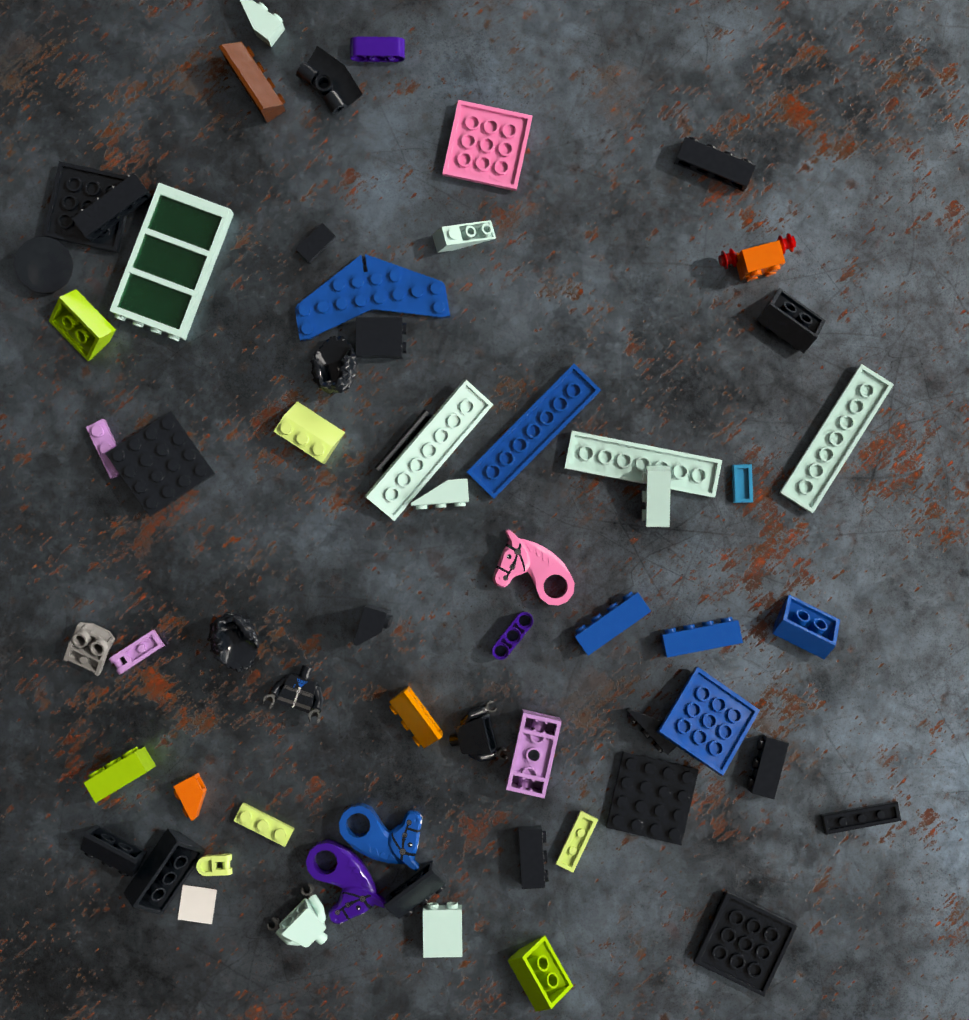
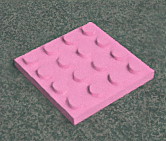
[442,100,532,191]

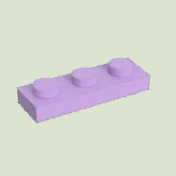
[86,419,120,479]

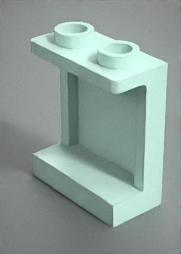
[423,902,463,958]

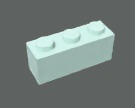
[642,466,671,527]

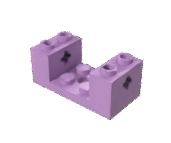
[506,709,562,799]

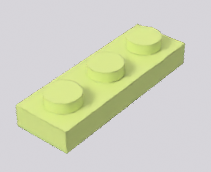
[234,802,295,847]
[555,810,598,872]

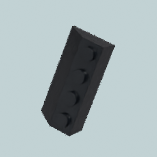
[124,829,206,915]

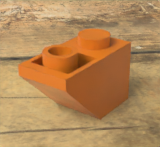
[173,773,207,821]

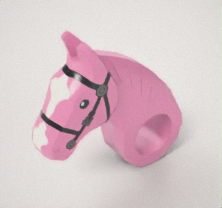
[492,529,575,606]

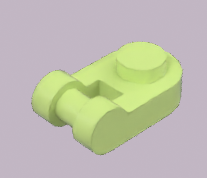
[196,853,232,876]

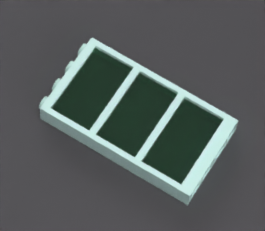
[109,183,234,342]

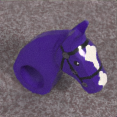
[306,839,385,925]

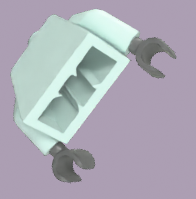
[267,883,328,947]

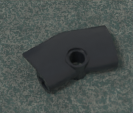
[296,46,363,115]

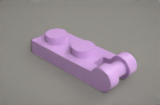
[109,630,165,675]

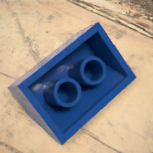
[772,595,840,659]

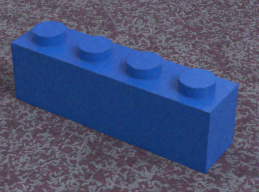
[574,591,651,656]
[660,616,743,658]

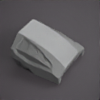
[63,622,115,676]

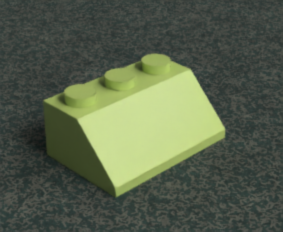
[273,402,345,464]

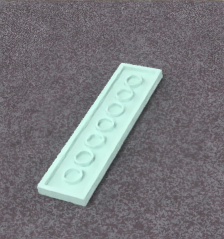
[779,364,894,513]
[365,379,493,521]
[564,431,722,498]

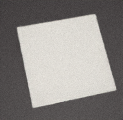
[178,885,217,924]

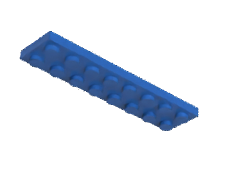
[467,364,601,499]

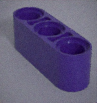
[350,37,405,62]
[492,611,533,660]

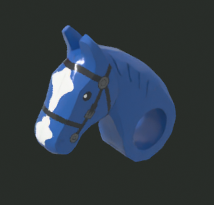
[339,803,422,871]

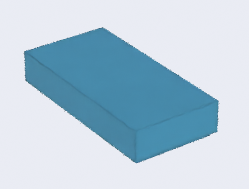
[732,464,753,503]

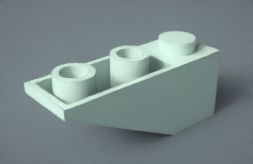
[240,0,285,47]
[432,220,496,253]
[411,479,469,510]

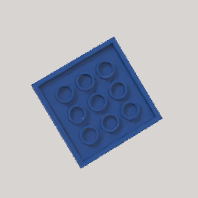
[657,667,760,776]

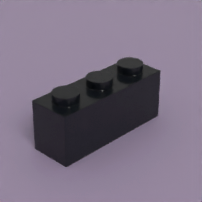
[747,735,789,799]
[518,825,549,889]

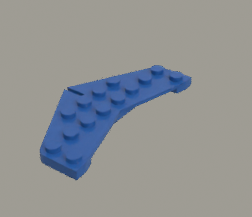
[295,254,450,341]

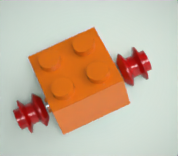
[718,233,796,282]

